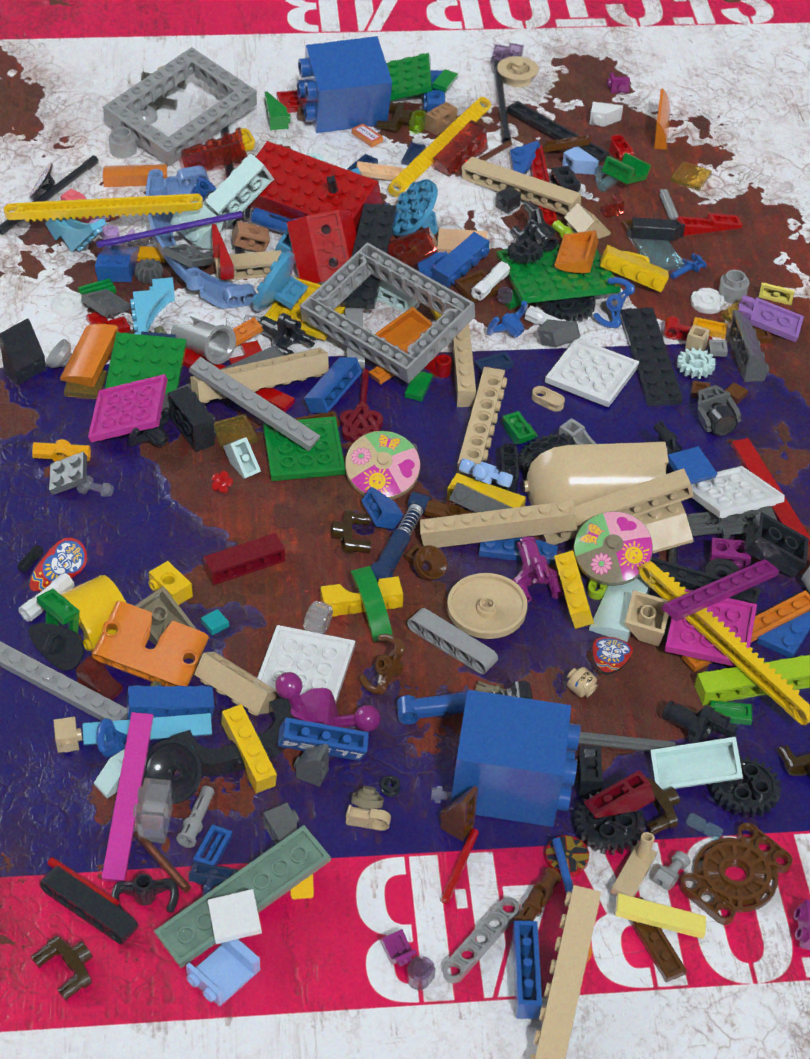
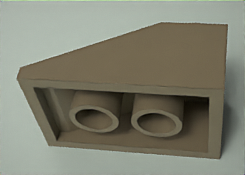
[135,586,196,646]

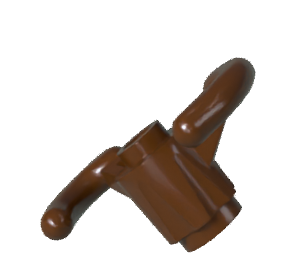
[359,634,406,695]

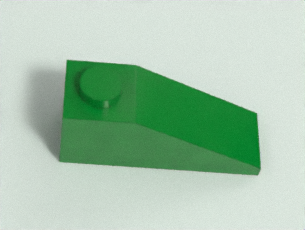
[264,91,291,130]

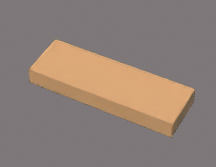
[356,161,403,180]

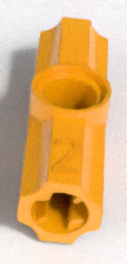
[32,439,91,462]

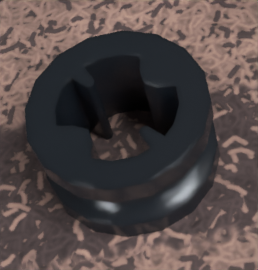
[381,775,400,797]

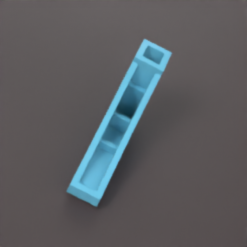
[45,217,107,252]
[130,277,175,335]

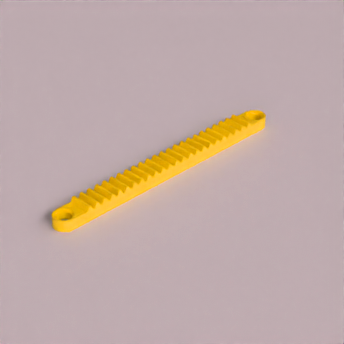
[388,97,491,197]
[3,194,203,222]
[639,561,810,725]

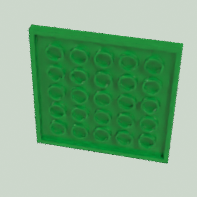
[497,244,621,303]

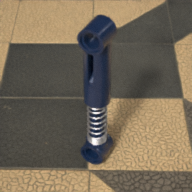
[371,491,432,583]

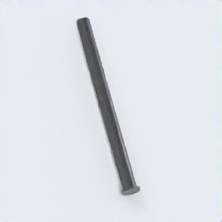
[579,732,676,752]

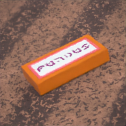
[351,124,383,147]

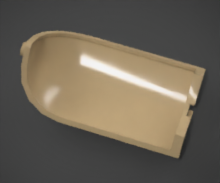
[523,442,669,506]

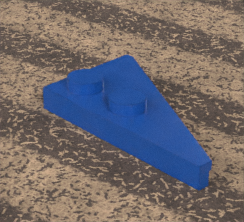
[510,141,540,174]
[757,611,810,658]

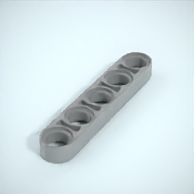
[443,897,519,983]

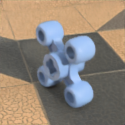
[459,458,513,487]

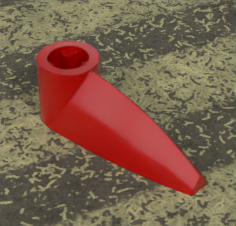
[664,316,713,342]
[424,354,452,378]

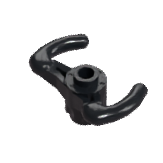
[127,407,171,448]
[111,874,179,913]

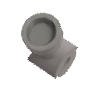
[653,851,691,891]

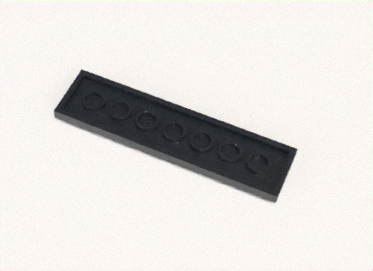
[341,203,397,309]
[619,307,683,406]

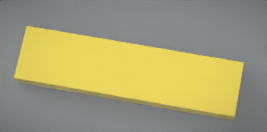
[615,893,706,939]

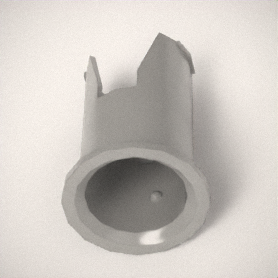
[171,316,236,364]

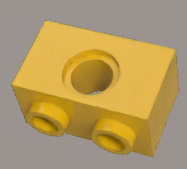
[148,561,193,605]

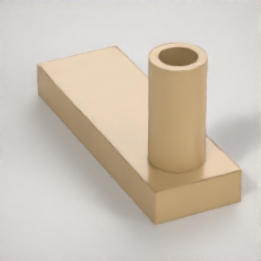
[611,832,657,897]

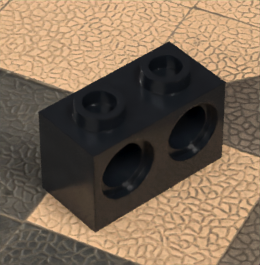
[550,166,581,193]
[577,745,603,796]

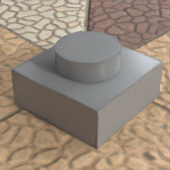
[708,339,728,357]

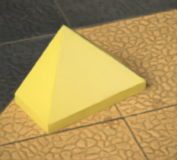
[759,282,795,305]

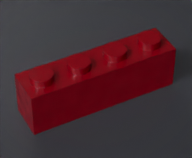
[203,533,285,585]

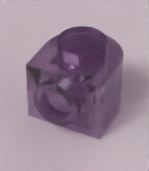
[407,956,436,990]

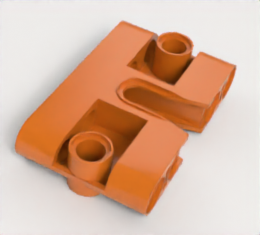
[91,601,209,686]

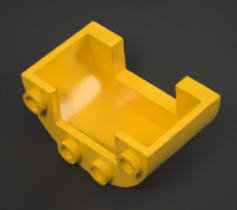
[61,575,126,653]

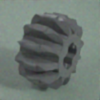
[134,258,163,285]

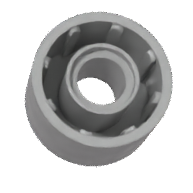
[109,127,137,158]
[718,270,749,303]

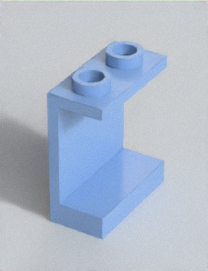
[186,939,260,1007]

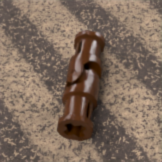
[513,867,562,923]

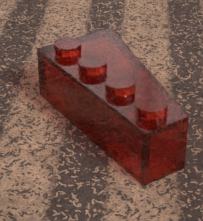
[433,120,488,177]
[181,127,248,170]
[381,227,438,281]

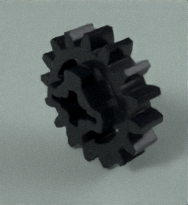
[507,239,544,263]

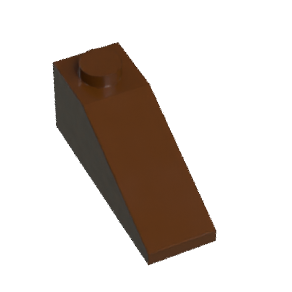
[440,786,478,841]

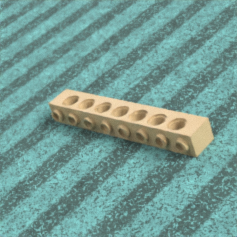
[457,367,507,479]

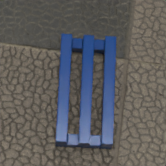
[193,824,233,866]

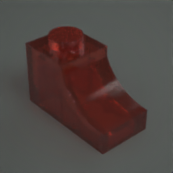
[76,656,123,701]

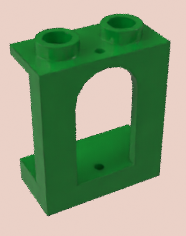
[602,153,651,184]
[37,588,80,634]

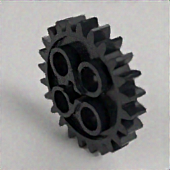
[540,296,596,322]
[518,432,576,472]
[710,755,782,818]
[574,791,646,855]

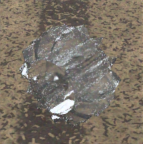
[303,601,333,634]

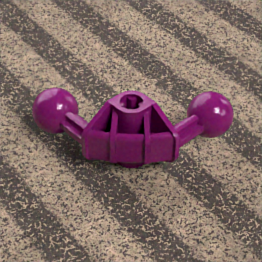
[275,672,381,732]

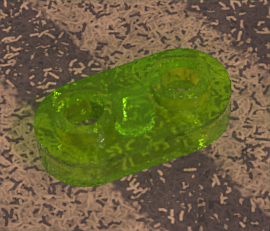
[409,110,426,133]

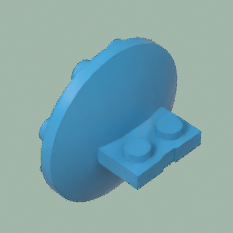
[392,179,439,238]
[251,251,308,312]

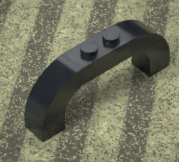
[170,698,295,776]

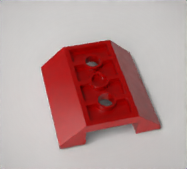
[286,210,357,284]

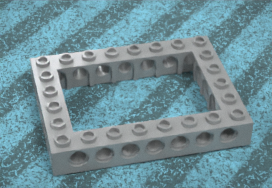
[103,47,257,166]
[300,243,475,383]

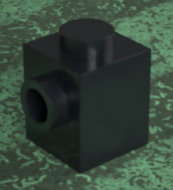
[495,186,521,214]

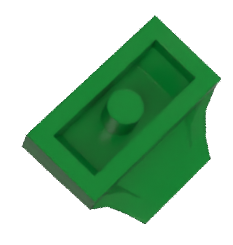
[502,411,538,444]

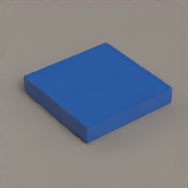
[668,446,718,484]

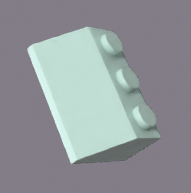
[170,201,224,249]

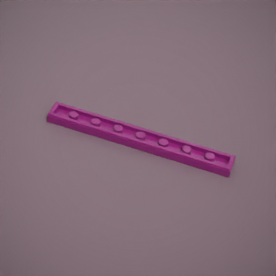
[662,559,779,621]

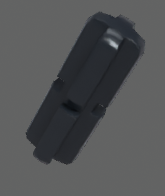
[17,545,44,573]

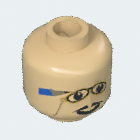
[567,667,598,698]

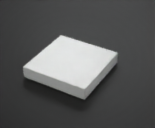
[208,889,262,944]

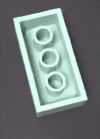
[205,154,274,226]

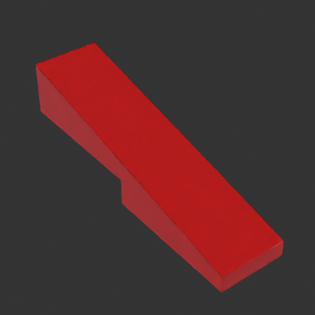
[677,213,743,236]
[212,224,234,279]

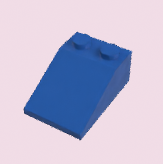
[95,246,140,282]

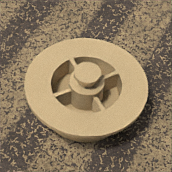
[497,56,539,88]

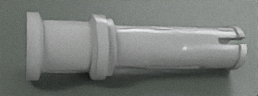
[176,786,215,848]

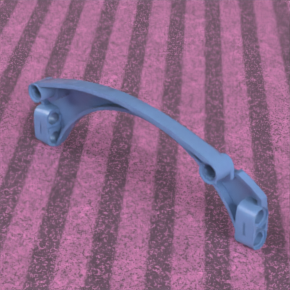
[146,166,256,308]

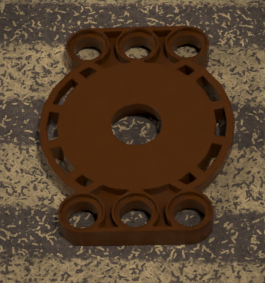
[679,823,792,925]

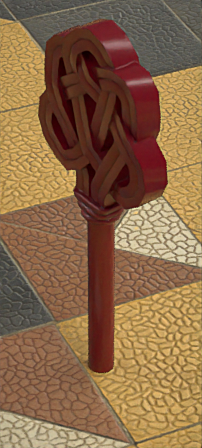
[340,369,383,444]

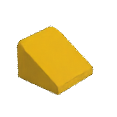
[290,874,314,899]

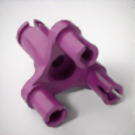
[512,536,564,603]

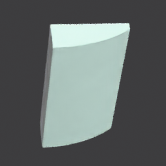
[589,576,651,642]
[651,737,743,790]

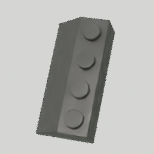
[728,310,769,382]

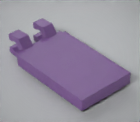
[738,295,804,342]

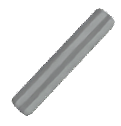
[659,189,679,220]

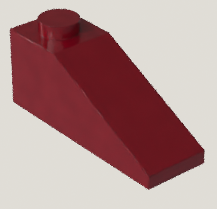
[584,770,655,818]

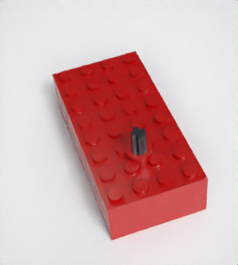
[247,141,382,235]

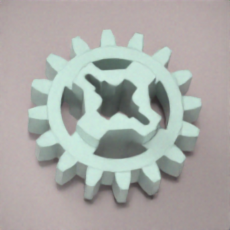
[677,348,716,379]

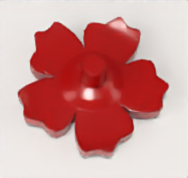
[211,471,234,494]

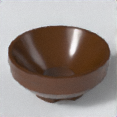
[413,545,448,580]

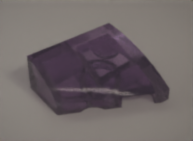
[490,43,524,64]

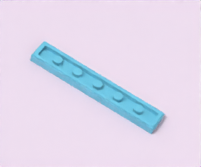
[83,713,212,746]

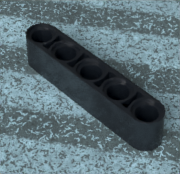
[39,866,139,945]

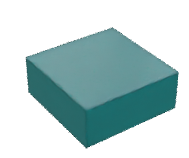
[201,609,229,635]

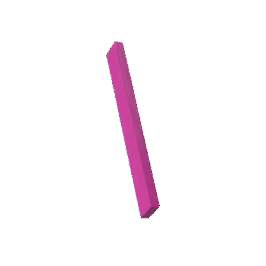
[102,712,154,882]

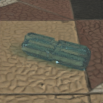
[686,813,723,840]

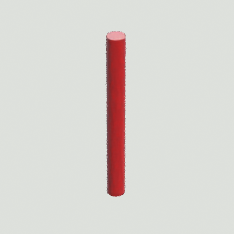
[440,828,479,904]
[48,857,119,906]

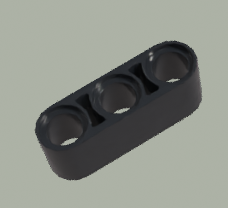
[500,443,519,493]

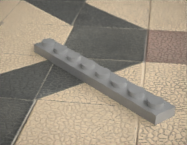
[189,357,320,451]
[0,641,127,721]

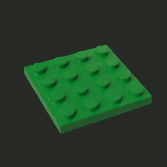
[386,53,432,101]
[105,332,187,394]
[263,416,345,481]

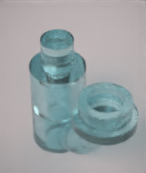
[595,165,617,192]

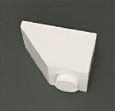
[589,102,623,126]

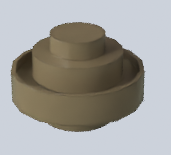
[351,786,384,810]

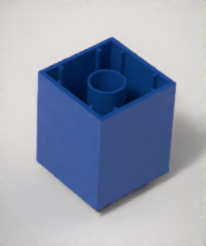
[297,36,392,133]
[450,690,581,827]

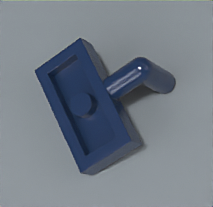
[189,862,238,897]

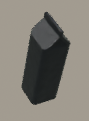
[631,217,685,241]

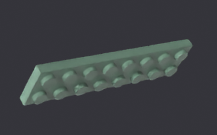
[154,825,331,968]

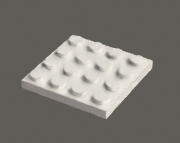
[545,339,639,407]
[691,466,785,518]
[258,625,355,703]

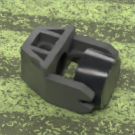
[698,385,741,436]

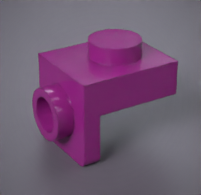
[607,73,630,93]
[380,929,417,966]

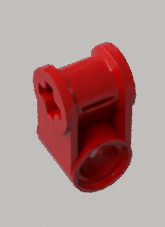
[609,135,634,161]

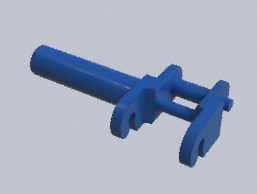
[670,253,707,279]

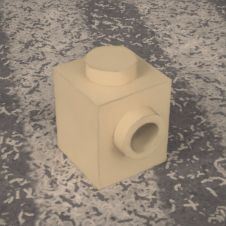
[685,325,710,352]
[54,717,82,753]

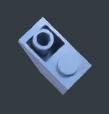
[562,147,599,175]

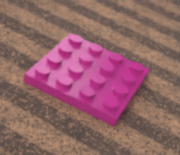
[88,374,168,442]
[665,589,757,667]

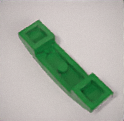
[351,566,393,642]

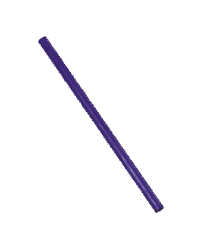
[96,211,243,248]

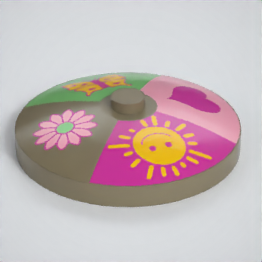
[574,511,653,586]

